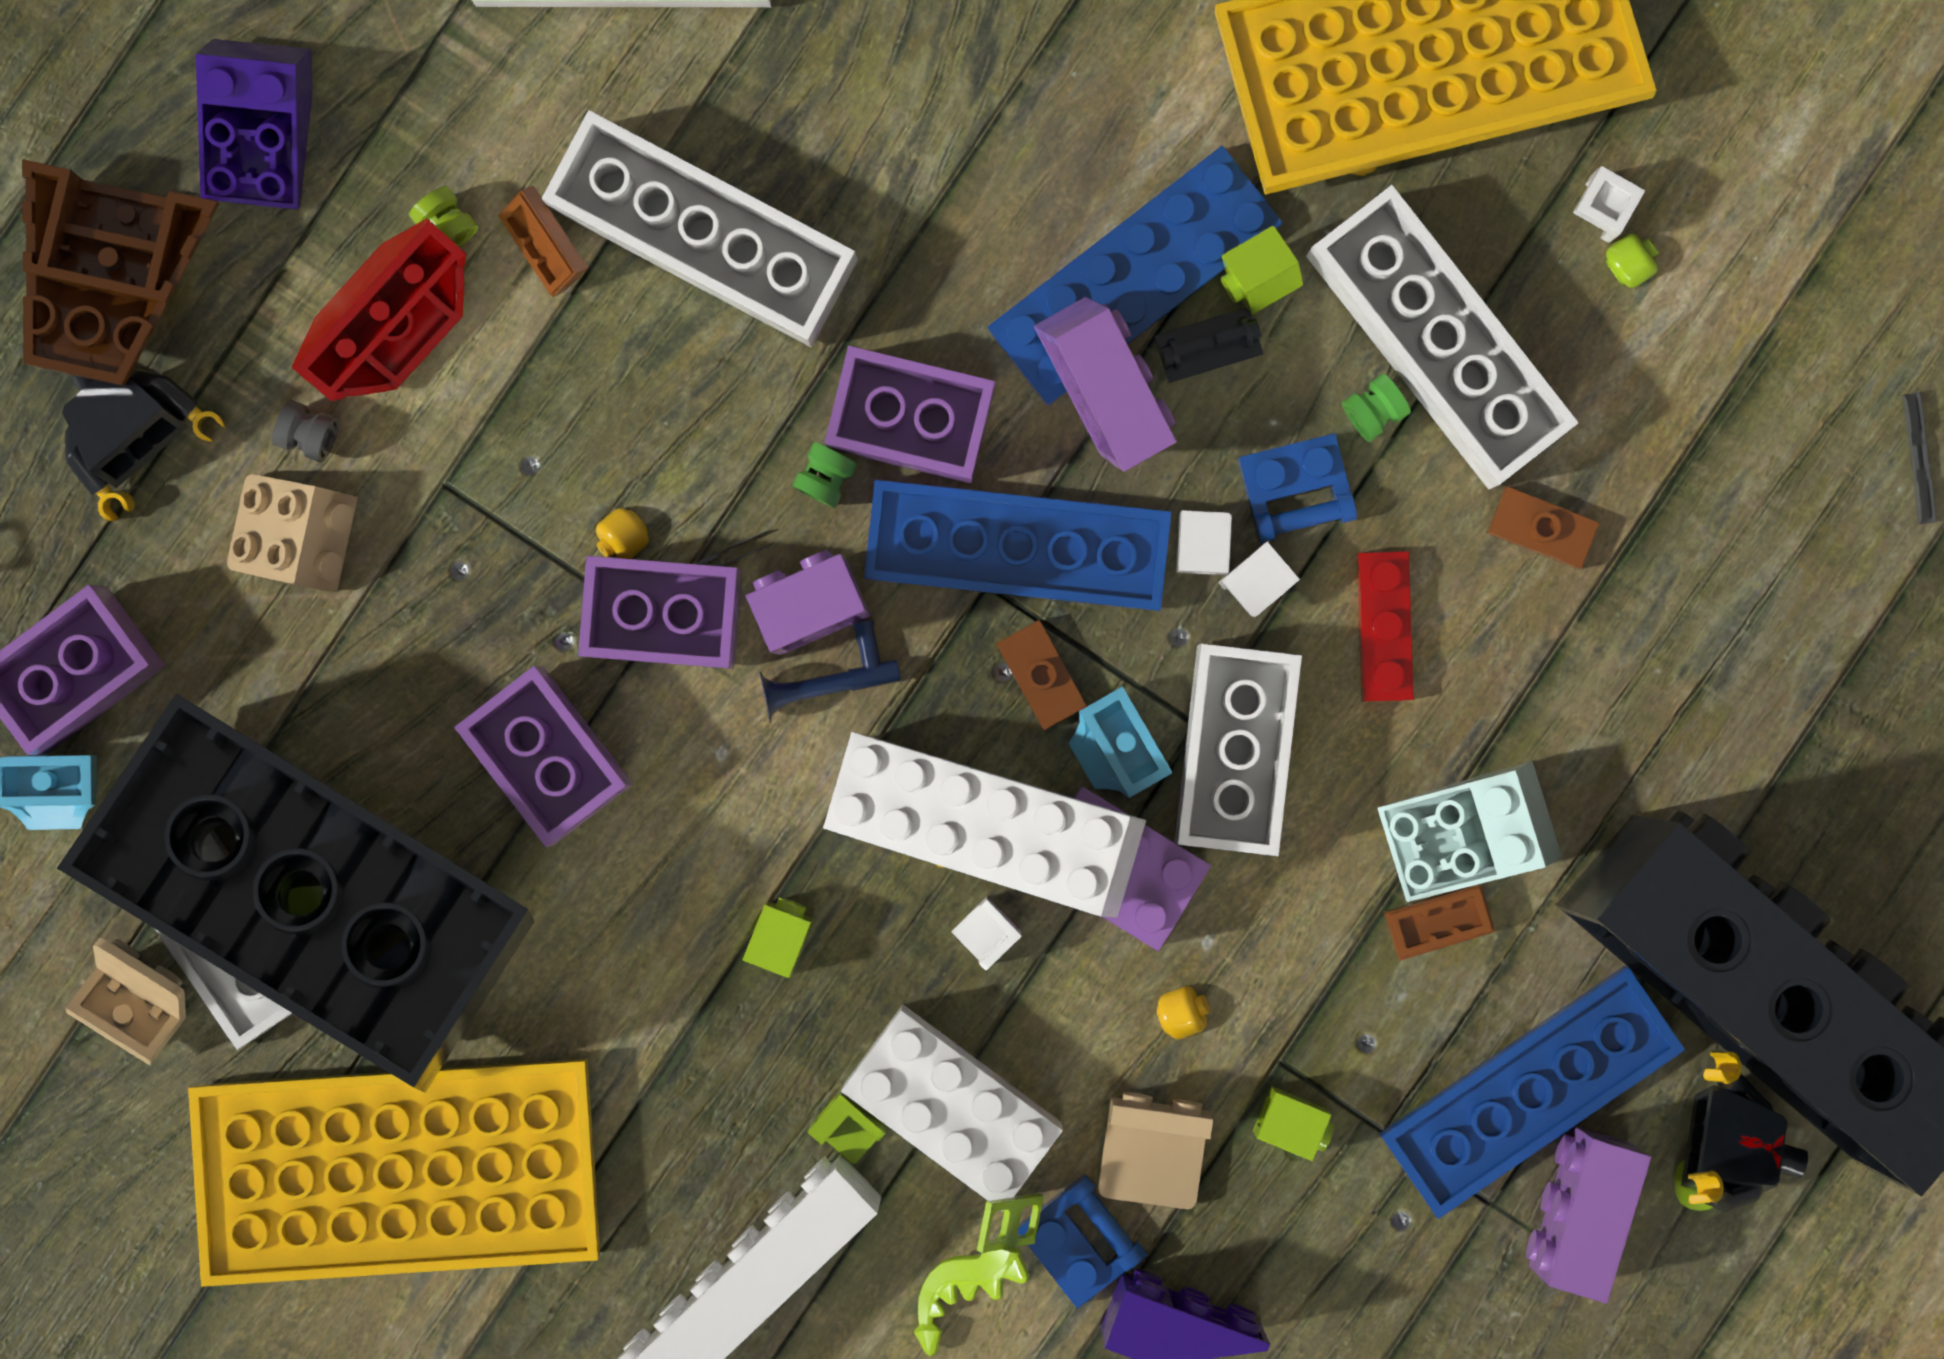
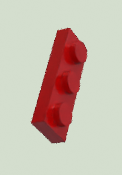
[1357,551,1414,702]

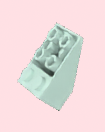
[1377,761,1562,902]

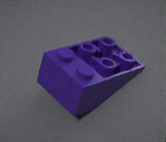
[196,39,312,210]
[1101,1269,1270,1359]

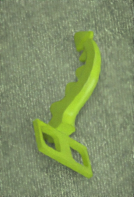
[914,1193,1044,1356]

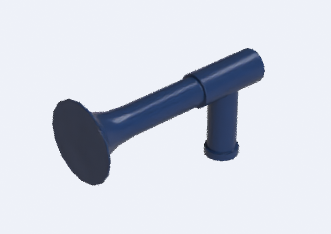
[760,620,901,723]

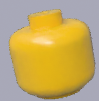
[596,508,649,559]
[1157,985,1210,1040]

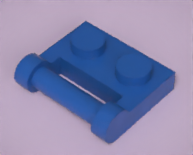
[1238,433,1357,544]
[1018,1174,1147,1309]

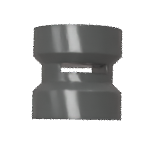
[272,399,339,463]

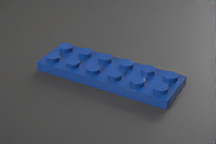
[987,145,1283,407]
[864,480,1171,611]
[1379,966,1685,1219]

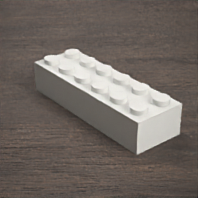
[541,110,858,348]
[1306,185,1579,490]
[823,732,1146,918]
[617,1154,881,1359]

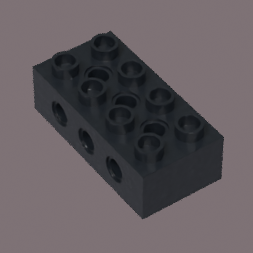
[57,693,535,1093]
[1556,809,1944,1197]

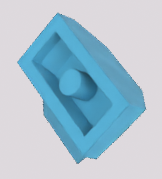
[1068,686,1172,798]
[0,755,97,830]

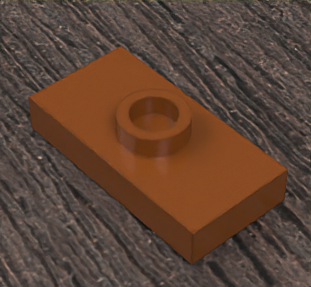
[498,185,588,297]
[1486,486,1600,570]
[996,620,1087,730]
[1383,884,1496,961]

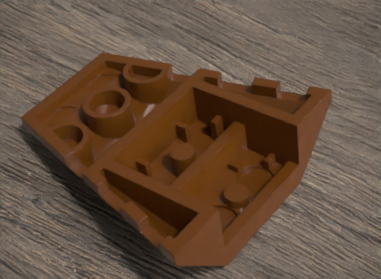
[22,159,220,386]

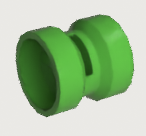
[1341,373,1411,442]
[792,442,858,508]

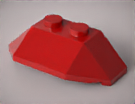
[292,218,466,401]

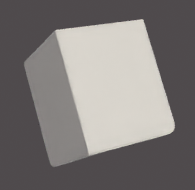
[1573,166,1645,243]
[1176,510,1232,575]
[1218,542,1300,617]
[951,896,1022,971]

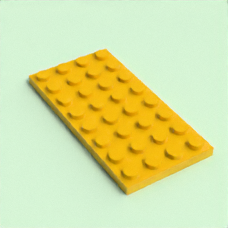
[1214,0,1657,195]
[188,1059,601,1287]

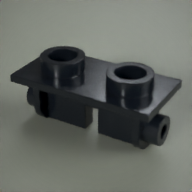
[1154,308,1264,383]

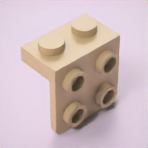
[227,474,358,593]
[65,937,186,1066]
[1098,1092,1213,1210]

